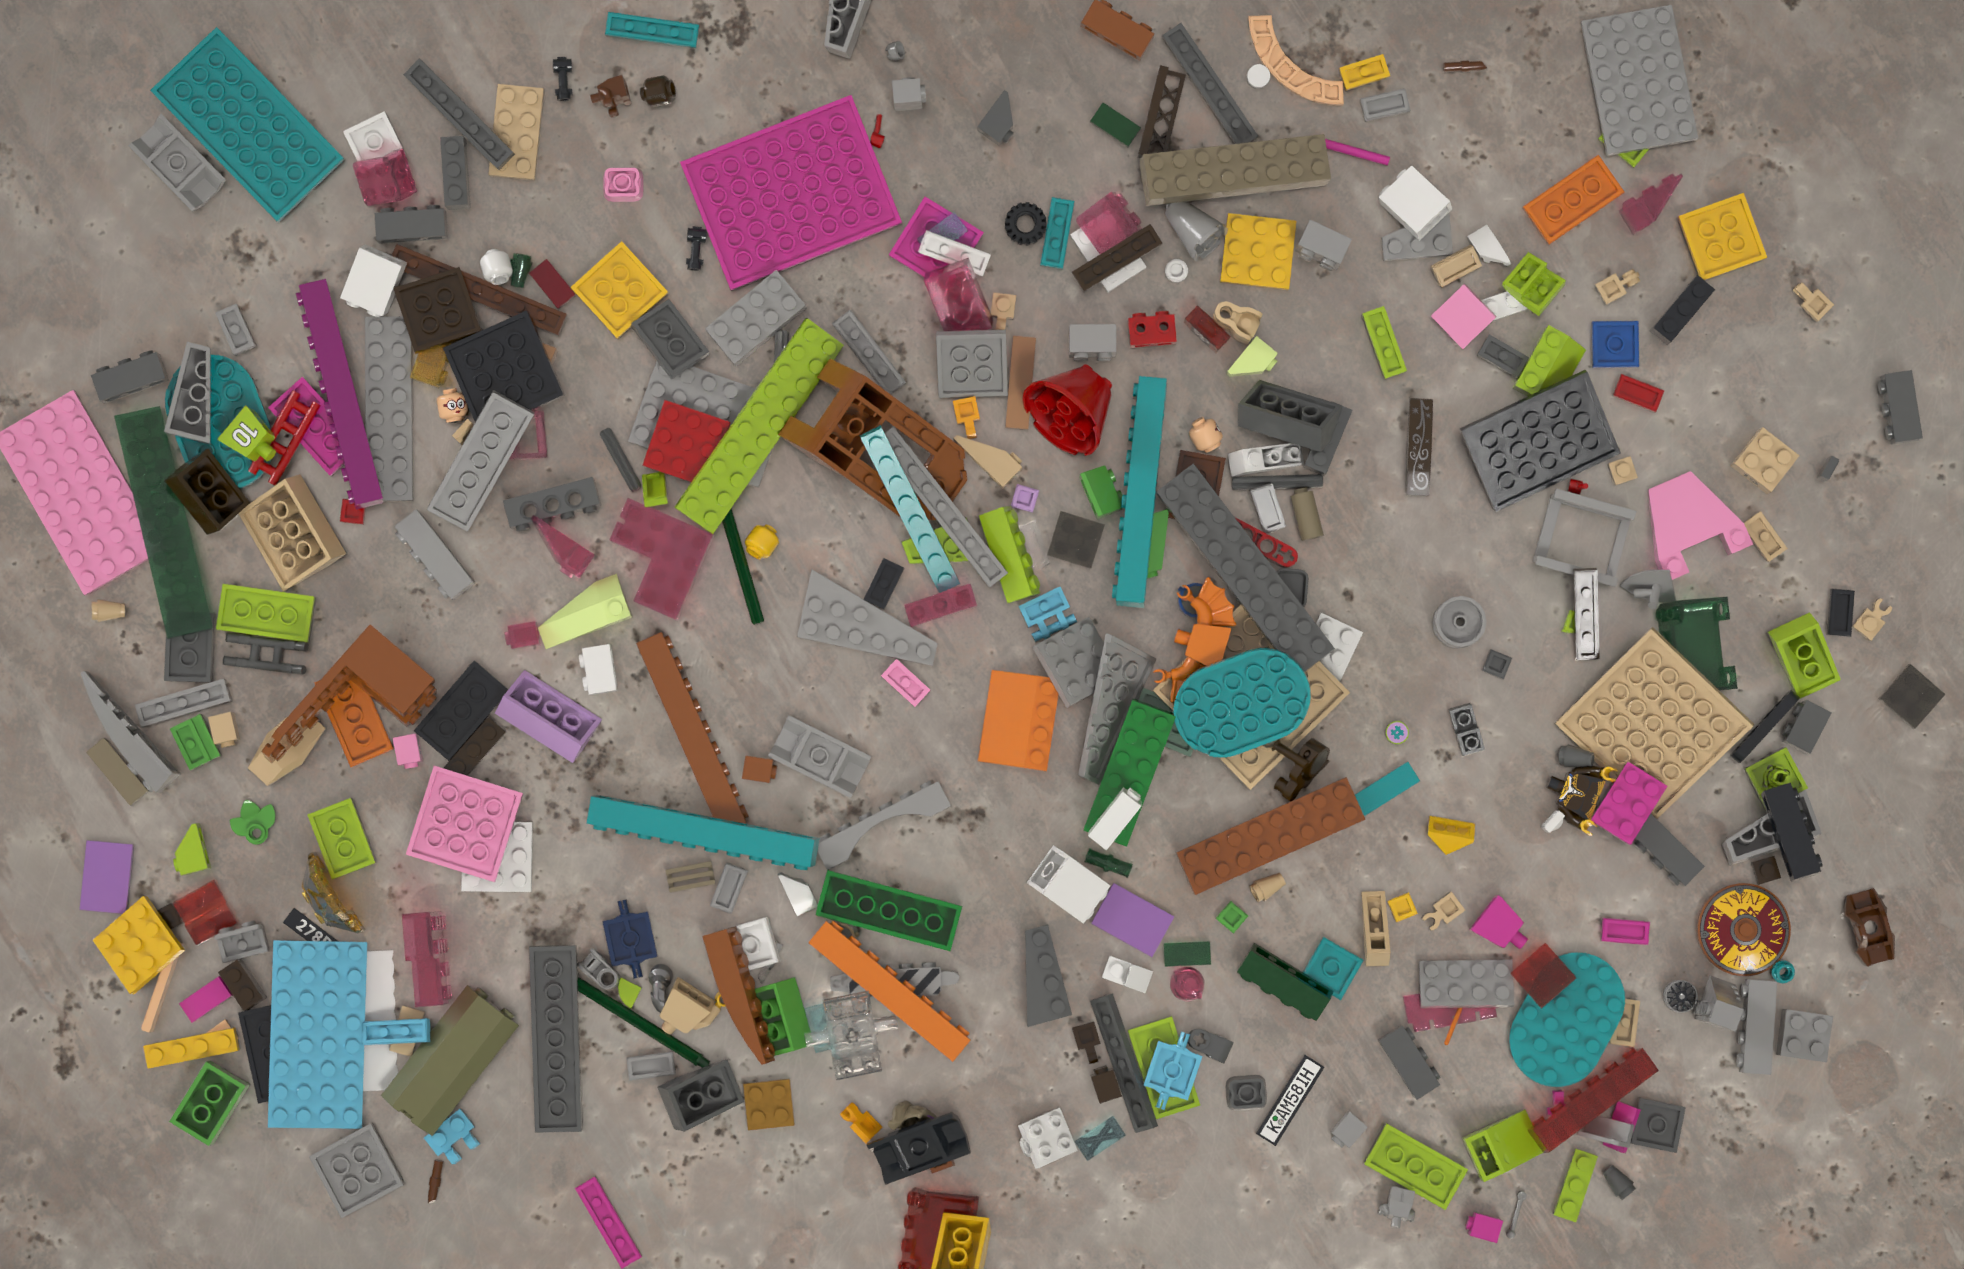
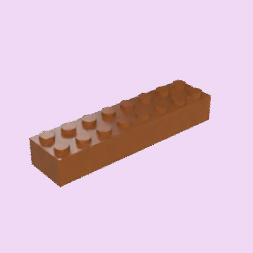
[1176,777,1366,895]

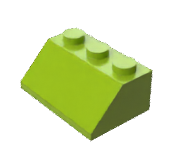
[1512,325,1586,397]

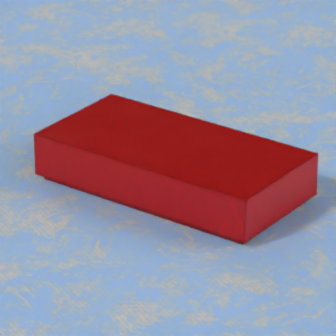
[1612,374,1664,413]

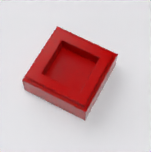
[340,499,366,525]

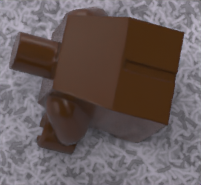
[590,75,632,118]

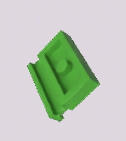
[170,714,221,770]

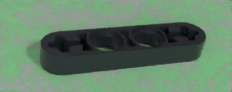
[1730,690,1800,763]

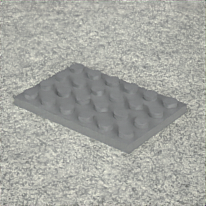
[1581,5,1698,156]
[628,361,772,488]

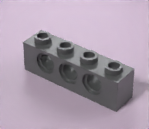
[503,477,601,532]

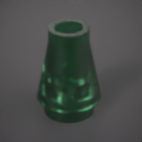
[510,253,533,288]

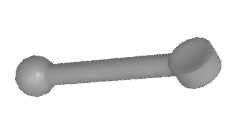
[1506,1191,1527,1239]

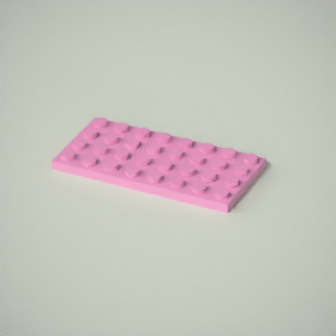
[0,390,166,596]

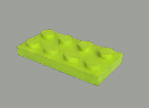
[216,584,315,643]
[1128,1016,1200,1119]
[1363,1123,1468,1210]

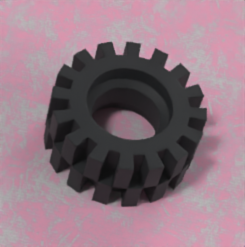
[1005,202,1046,246]

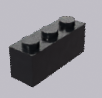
[1650,275,1715,345]

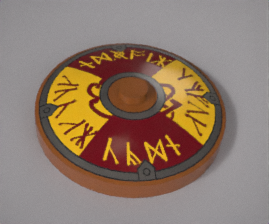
[1697,883,1791,976]

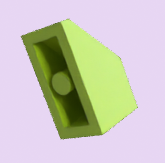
[173,823,211,875]

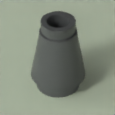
[1559,744,1595,767]
[1603,1165,1636,1200]

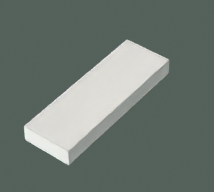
[918,230,991,276]

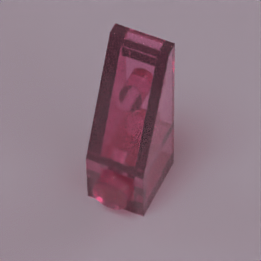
[531,515,595,578]

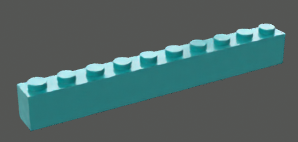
[1112,376,1167,608]
[586,795,820,870]

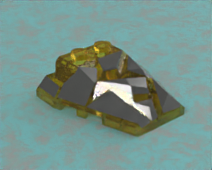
[302,852,366,933]

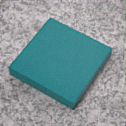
[1303,937,1364,1000]

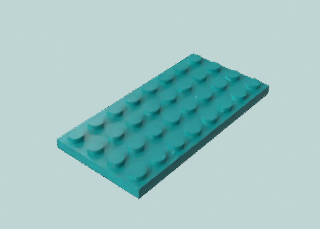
[150,27,345,223]

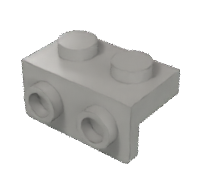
[214,921,269,963]

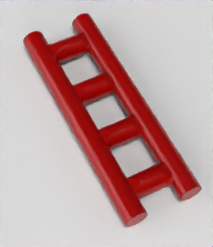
[248,390,321,486]

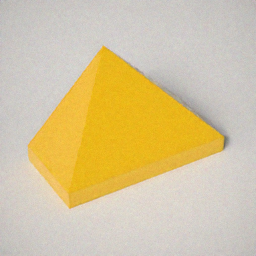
[1428,816,1475,855]

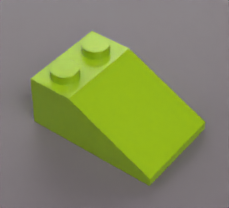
[1768,612,1841,699]

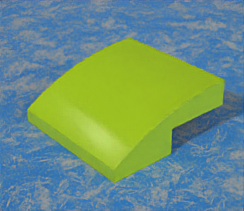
[1502,252,1566,316]

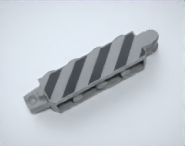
[830,962,960,999]

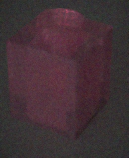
[505,621,541,650]

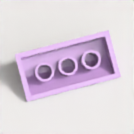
[495,670,602,763]

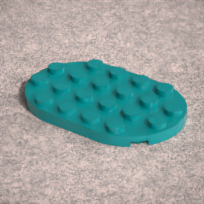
[165,355,272,489]
[1174,648,1311,758]
[1509,952,1625,1087]

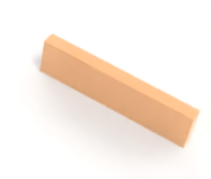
[141,943,183,1033]

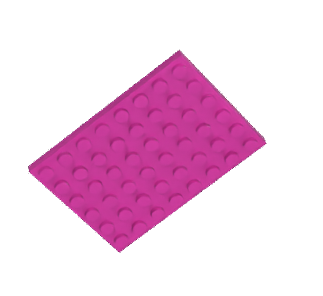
[680,95,902,291]

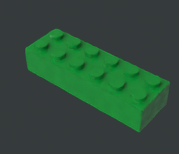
[1083,698,1176,847]
[815,870,963,951]

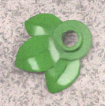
[230,800,276,845]

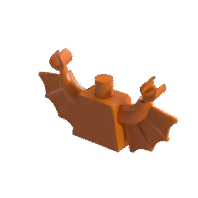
[1153,577,1236,703]

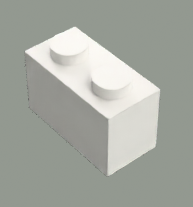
[579,644,618,695]

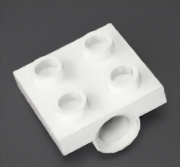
[1018,1108,1078,1169]

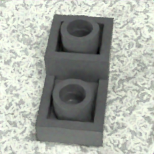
[1448,703,1485,756]

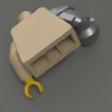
[648,964,725,1034]

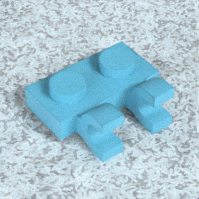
[424,1109,480,1165]

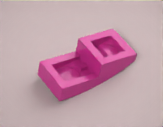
[179,976,232,1023]

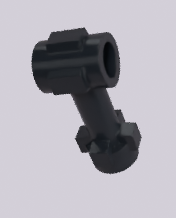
[553,57,573,101]
[686,226,706,271]

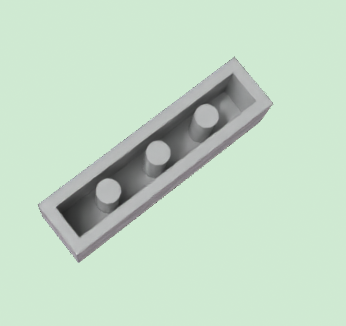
[395,509,475,600]
[1736,979,1777,1075]

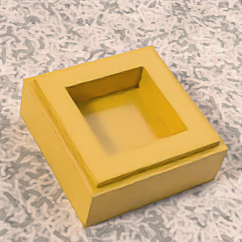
[1387,892,1418,923]

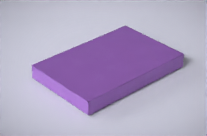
[80,840,134,914]
[1091,883,1174,957]

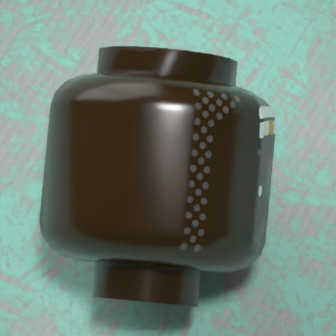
[640,75,676,107]

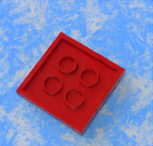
[642,400,731,482]

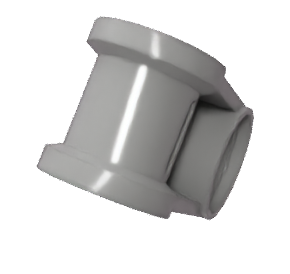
[577,948,620,989]

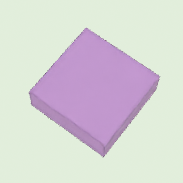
[1011,484,1039,513]

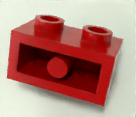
[1128,311,1177,348]

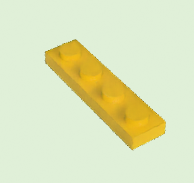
[143,1027,240,1069]

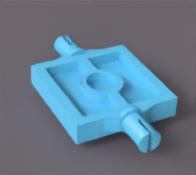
[1143,1031,1203,1110]

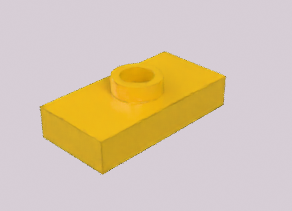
[1339,54,1390,91]

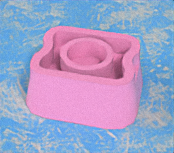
[603,167,644,202]

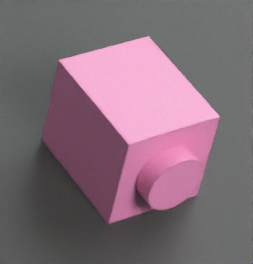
[393,734,423,769]

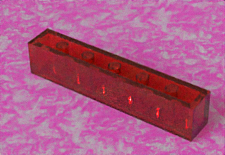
[1528,1047,1659,1153]

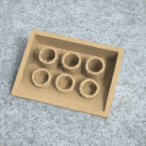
[239,474,346,592]

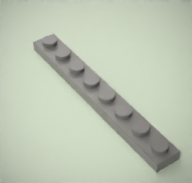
[885,427,1008,587]

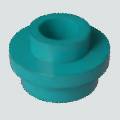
[1772,960,1795,984]

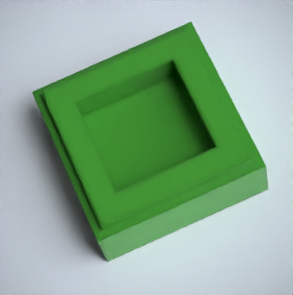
[1215,901,1248,934]

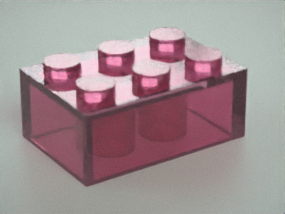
[924,258,993,331]

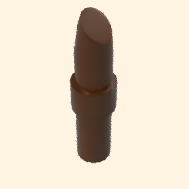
[1443,60,1487,72]
[428,1159,444,1204]

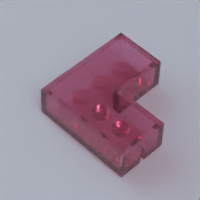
[609,498,715,621]
[402,911,452,1007]

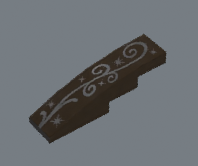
[1405,398,1433,496]

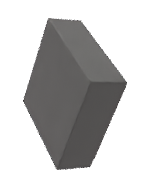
[1817,456,1839,481]
[1482,649,1512,679]

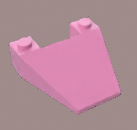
[1648,471,1753,580]

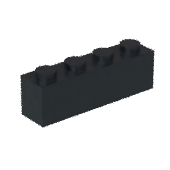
[1761,783,1823,882]

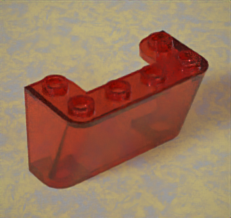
[898,1187,979,1269]

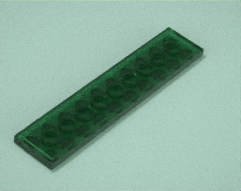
[114,406,213,639]

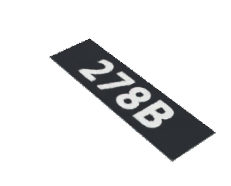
[283,908,339,942]

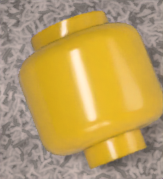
[745,524,779,560]

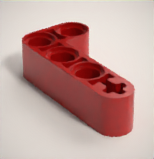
[1235,517,1298,568]

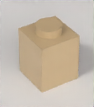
[208,712,241,748]

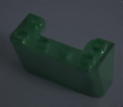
[1655,596,1738,691]

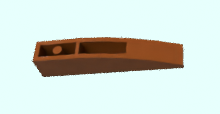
[702,926,775,1065]

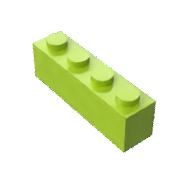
[979,506,1040,603]

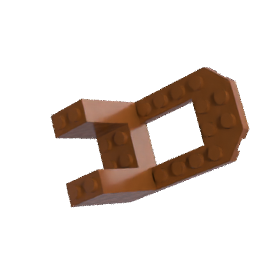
[778,359,967,520]
[261,625,437,763]

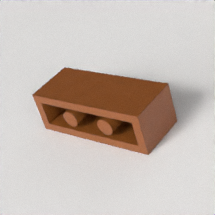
[1081,0,1155,61]

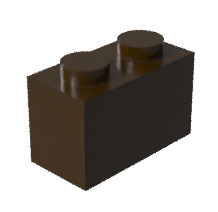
[218,959,267,1011]
[1090,1065,1122,1104]

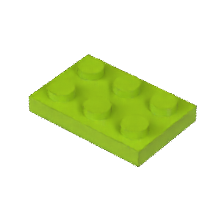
[307,798,376,880]

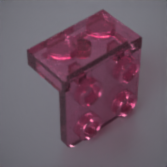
[353,148,417,206]
[1076,192,1142,254]

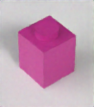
[1465,1212,1503,1243]

